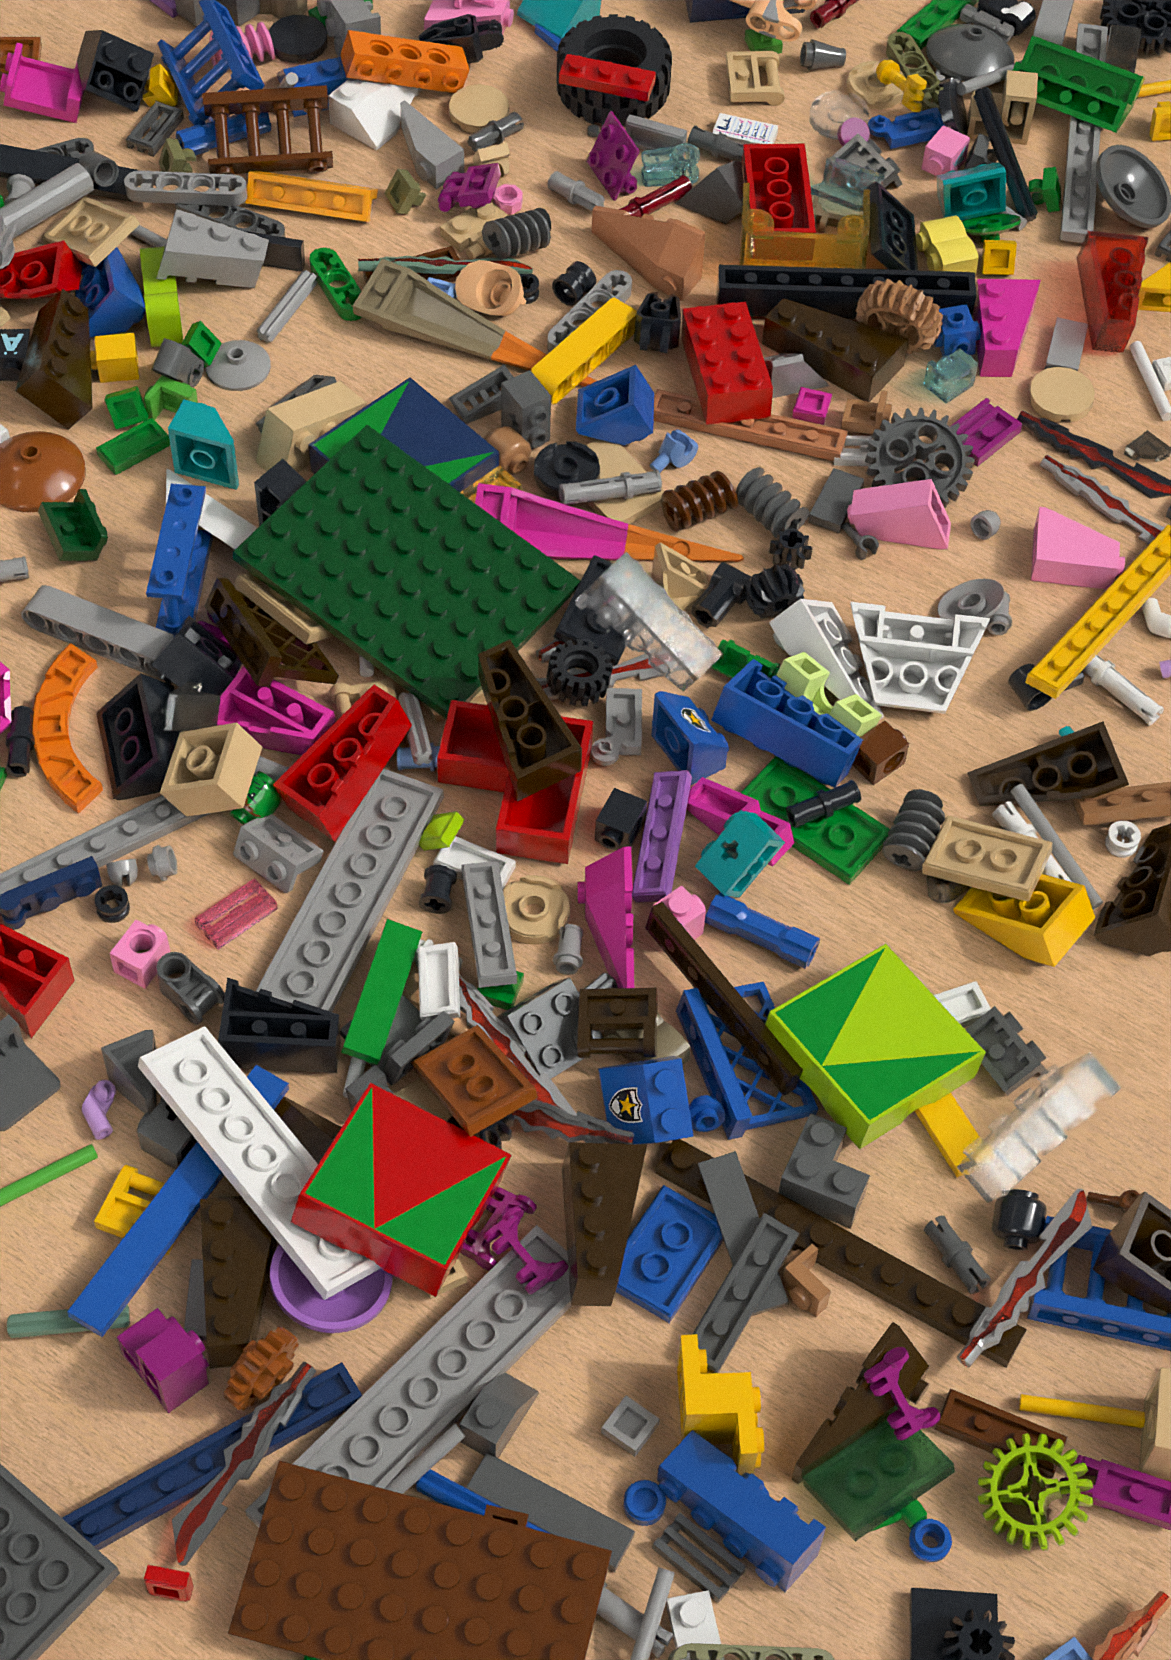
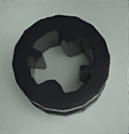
[519,273,539,304]
[94,885,130,923]

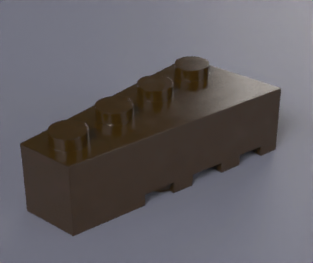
[562,1142,647,1306]
[200,1196,277,1369]

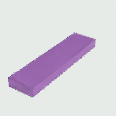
[632,770,692,903]

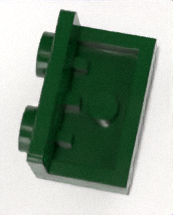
[38,489,108,561]

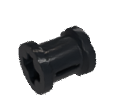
[419,865,457,914]

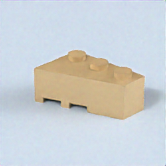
[256,381,367,473]

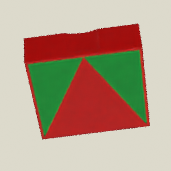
[290,1082,512,1297]

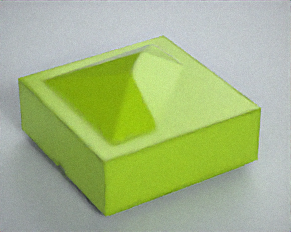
[419,811,464,851]

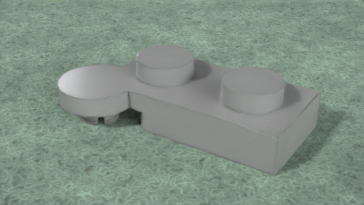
[591,688,642,766]

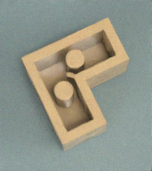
[967,70,1038,145]

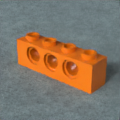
[340,30,470,93]

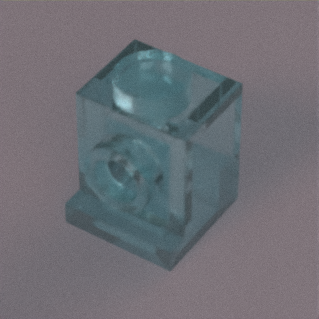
[923,349,978,404]

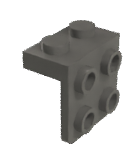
[0,1014,61,1131]

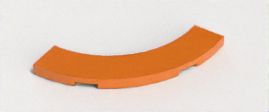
[32,643,103,814]

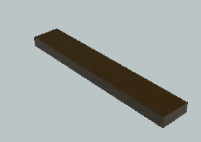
[645,902,803,1096]

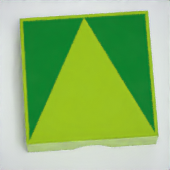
[765,944,986,1149]

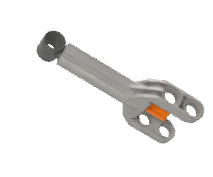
[0,151,119,269]

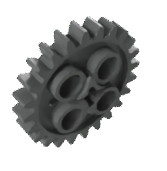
[865,408,975,508]

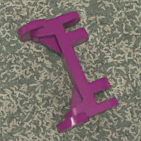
[461,1187,537,1271]
[483,1206,569,1295]
[864,1347,941,1440]

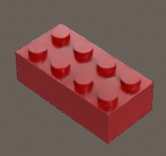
[741,143,816,261]
[681,302,773,425]

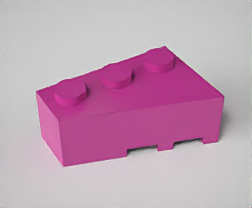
[973,279,1041,377]
[204,666,336,755]

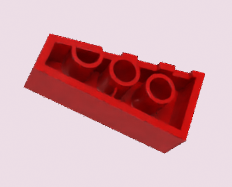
[273,684,412,842]

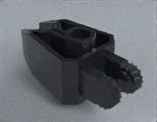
[419,14,504,63]
[634,292,681,353]

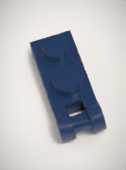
[0,856,103,930]

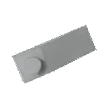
[400,100,464,189]

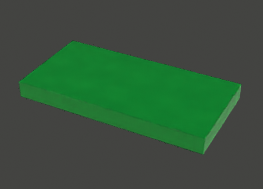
[741,756,890,885]

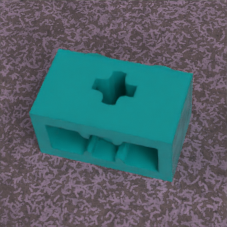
[695,810,785,898]

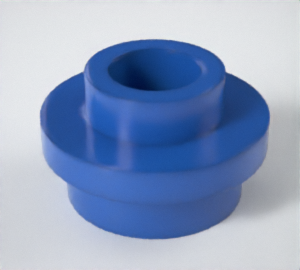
[689,1095,726,1132]
[909,1519,952,1562]

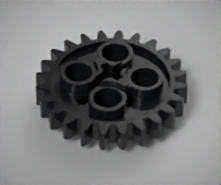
[1099,0,1171,55]

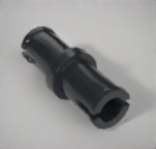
[6,706,35,777]
[786,780,862,828]

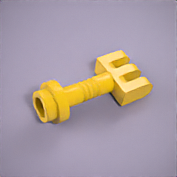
[876,60,927,112]

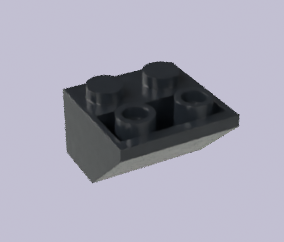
[77,30,154,112]

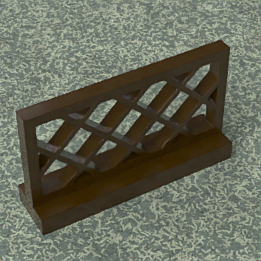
[204,577,339,687]

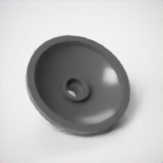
[926,24,1015,81]
[1096,145,1171,228]

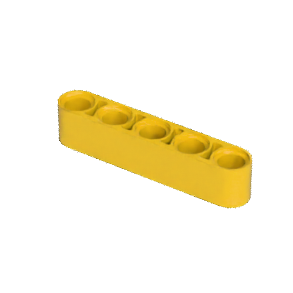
[531,297,637,405]

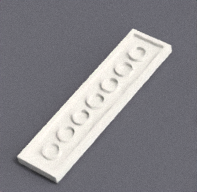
[138,1026,381,1300]

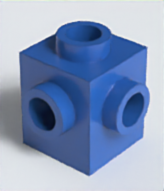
[934,304,981,359]

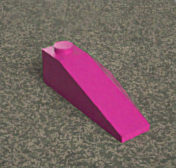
[577,847,635,988]

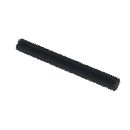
[974,87,1038,222]

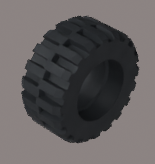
[556,14,672,127]

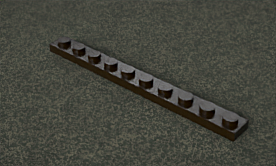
[655,1139,1027,1368]

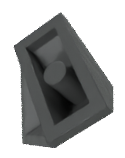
[675,160,747,224]
[101,1030,157,1114]

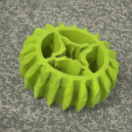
[978,1433,1093,1551]

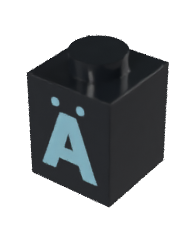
[0,329,31,381]

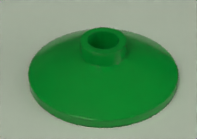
[962,214,1021,242]

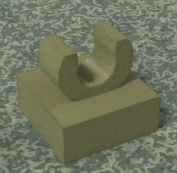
[159,138,197,173]
[384,169,427,214]

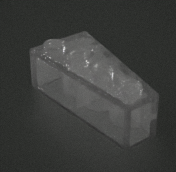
[573,552,723,692]
[957,1052,1121,1203]

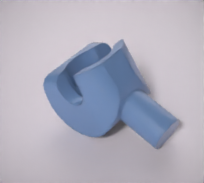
[650,429,698,473]

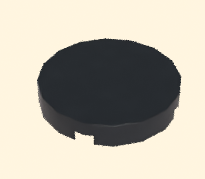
[269,15,327,63]
[938,77,968,136]
[534,441,600,499]

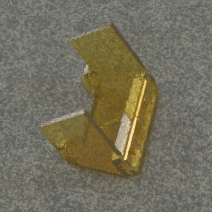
[738,183,870,269]

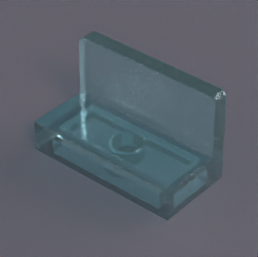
[810,156,885,212]

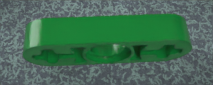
[309,247,362,321]

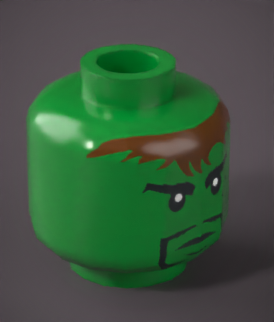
[230,771,282,825]

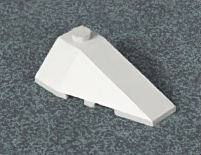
[328,78,421,151]
[769,599,884,720]

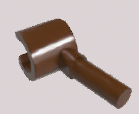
[1087,1190,1140,1214]

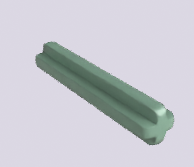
[7,1305,130,1338]

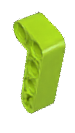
[139,246,183,347]

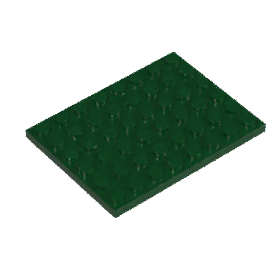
[233,425,581,719]

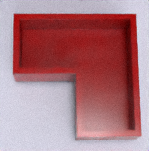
[437,700,593,864]

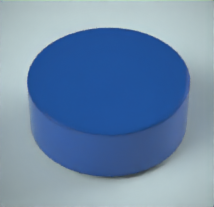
[623,1480,666,1526]

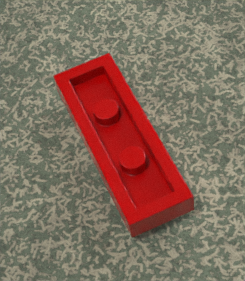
[559,54,656,102]

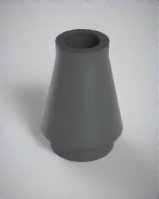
[800,39,846,70]

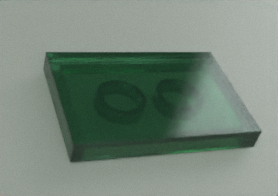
[802,1419,955,1542]

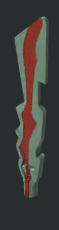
[358,256,533,274]

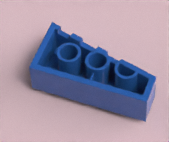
[711,659,863,788]
[657,1430,826,1592]

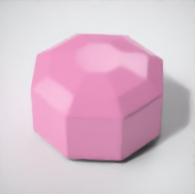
[493,184,523,215]

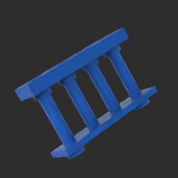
[157,0,265,126]
[146,483,213,634]
[1027,1216,1171,1351]

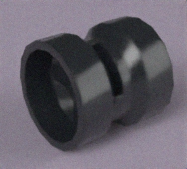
[552,261,596,306]

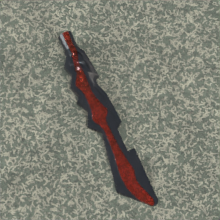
[1017,410,1171,499]

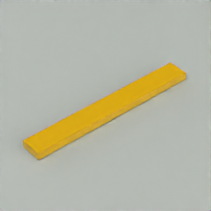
[1025,525,1171,699]

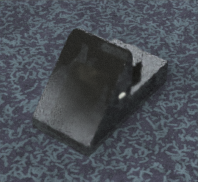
[1105,25,1142,73]
[165,681,220,731]

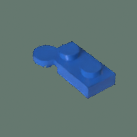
[868,107,945,149]

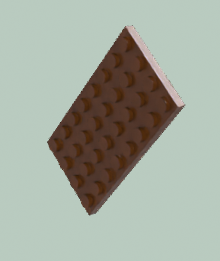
[228,1461,612,1660]

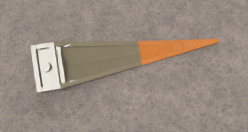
[352,259,596,387]

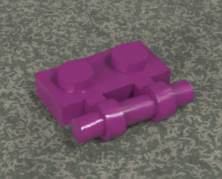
[438,163,501,212]

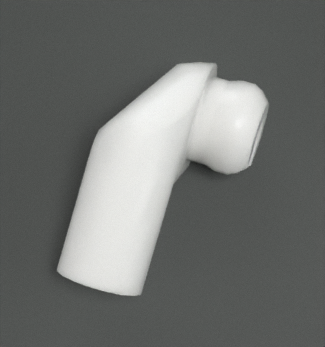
[1141,598,1171,638]

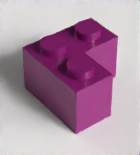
[117,1308,209,1414]

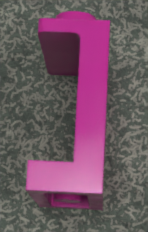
[0,43,84,123]

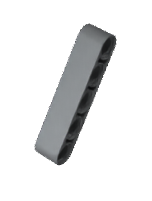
[21,585,173,680]

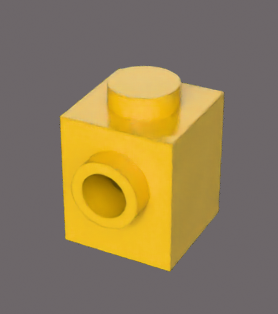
[90,333,140,383]

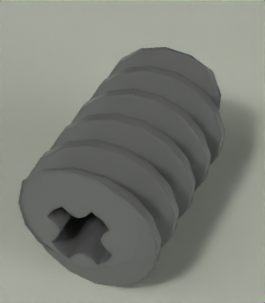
[482,207,551,260]
[736,467,810,538]
[882,789,946,871]

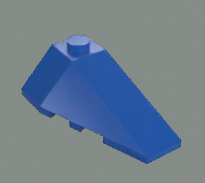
[75,247,146,337]

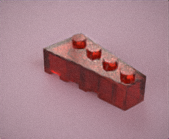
[1076,231,1148,353]

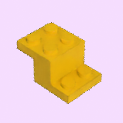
[676,1334,764,1476]

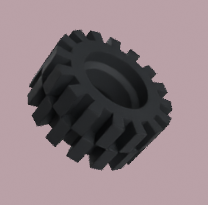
[546,639,613,706]

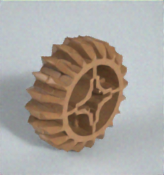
[855,279,943,354]

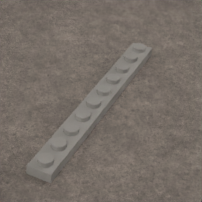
[1060,23,1108,244]

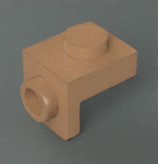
[841,390,892,435]
[782,1244,831,1317]

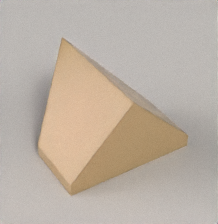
[651,542,709,630]

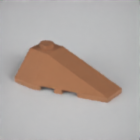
[591,206,706,301]

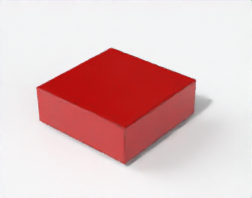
[144,1565,194,1602]

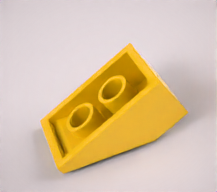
[953,874,1095,967]

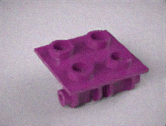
[586,111,640,201]

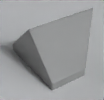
[764,353,830,398]

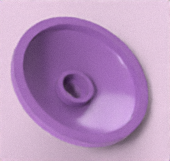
[269,1244,393,1333]

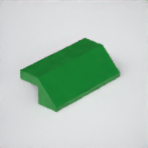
[1012,35,1145,133]

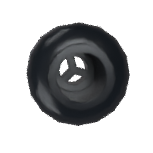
[992,1189,1047,1250]

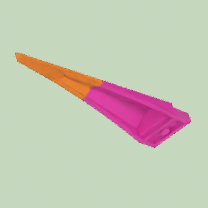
[475,483,744,562]

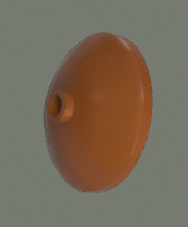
[0,431,86,513]

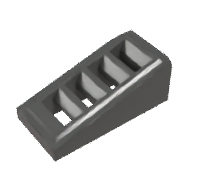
[449,364,513,424]

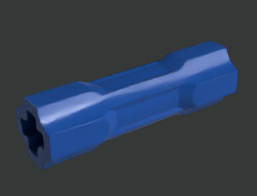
[176,112,272,156]
[705,892,820,969]

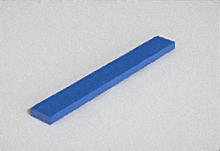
[67,1065,289,1337]

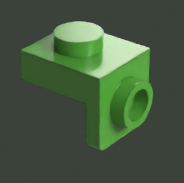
[144,375,198,420]

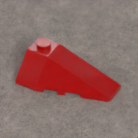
[0,240,82,299]

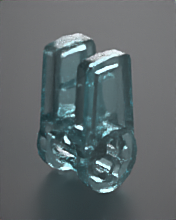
[641,143,700,187]

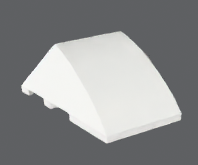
[850,602,990,714]

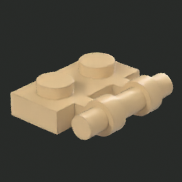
[440,201,508,260]

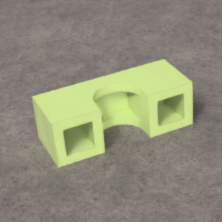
[776,652,882,737]

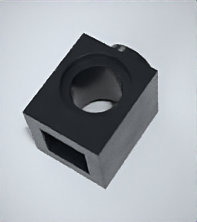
[595,788,647,850]

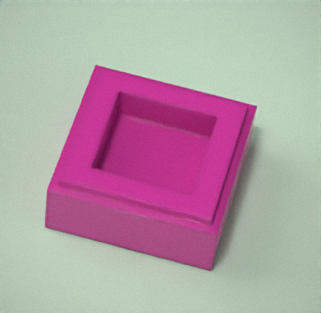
[792,387,832,425]

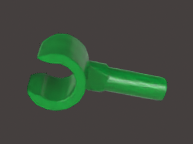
[866,1498,927,1532]

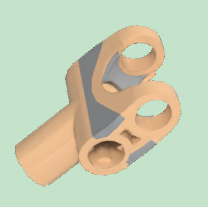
[730,0,818,42]

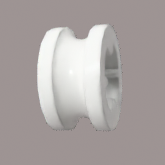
[1105,821,1141,858]

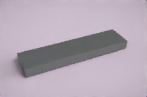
[698,1151,789,1316]
[693,1213,799,1373]
[466,1453,635,1572]

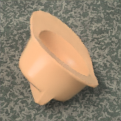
[455,260,526,316]

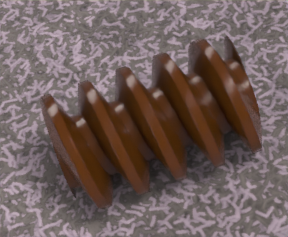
[661,471,738,532]

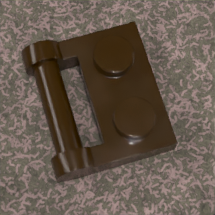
[577,988,658,1058]

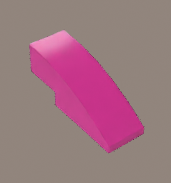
[686,777,795,867]

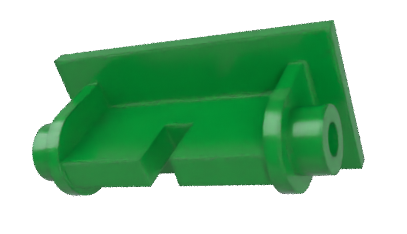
[711,639,780,679]

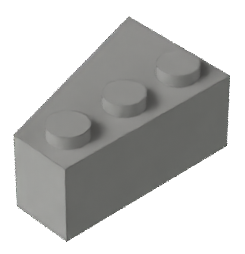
[317,0,381,57]
[156,209,269,288]

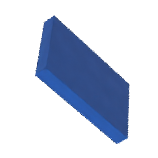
[615,1185,724,1324]

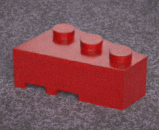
[0,923,75,1039]

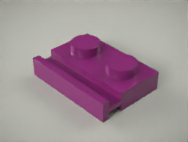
[950,398,1022,467]

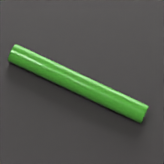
[0,1144,98,1207]

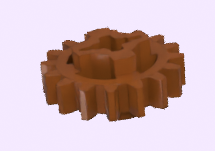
[223,1326,299,1411]

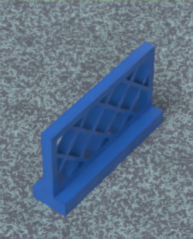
[676,981,819,1140]

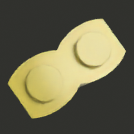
[916,215,979,274]

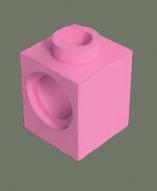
[110,920,170,989]

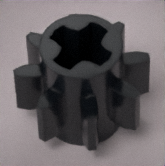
[769,528,813,570]

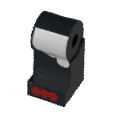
[977,0,1036,36]

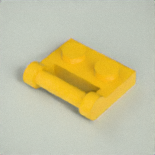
[94,1165,177,1255]

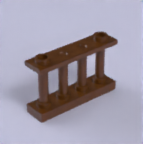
[202,85,333,175]

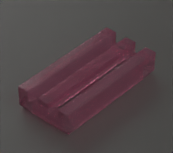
[195,878,278,950]

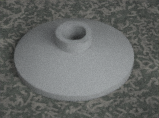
[205,340,271,391]
[938,579,1005,620]

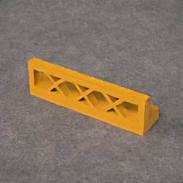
[245,171,378,222]

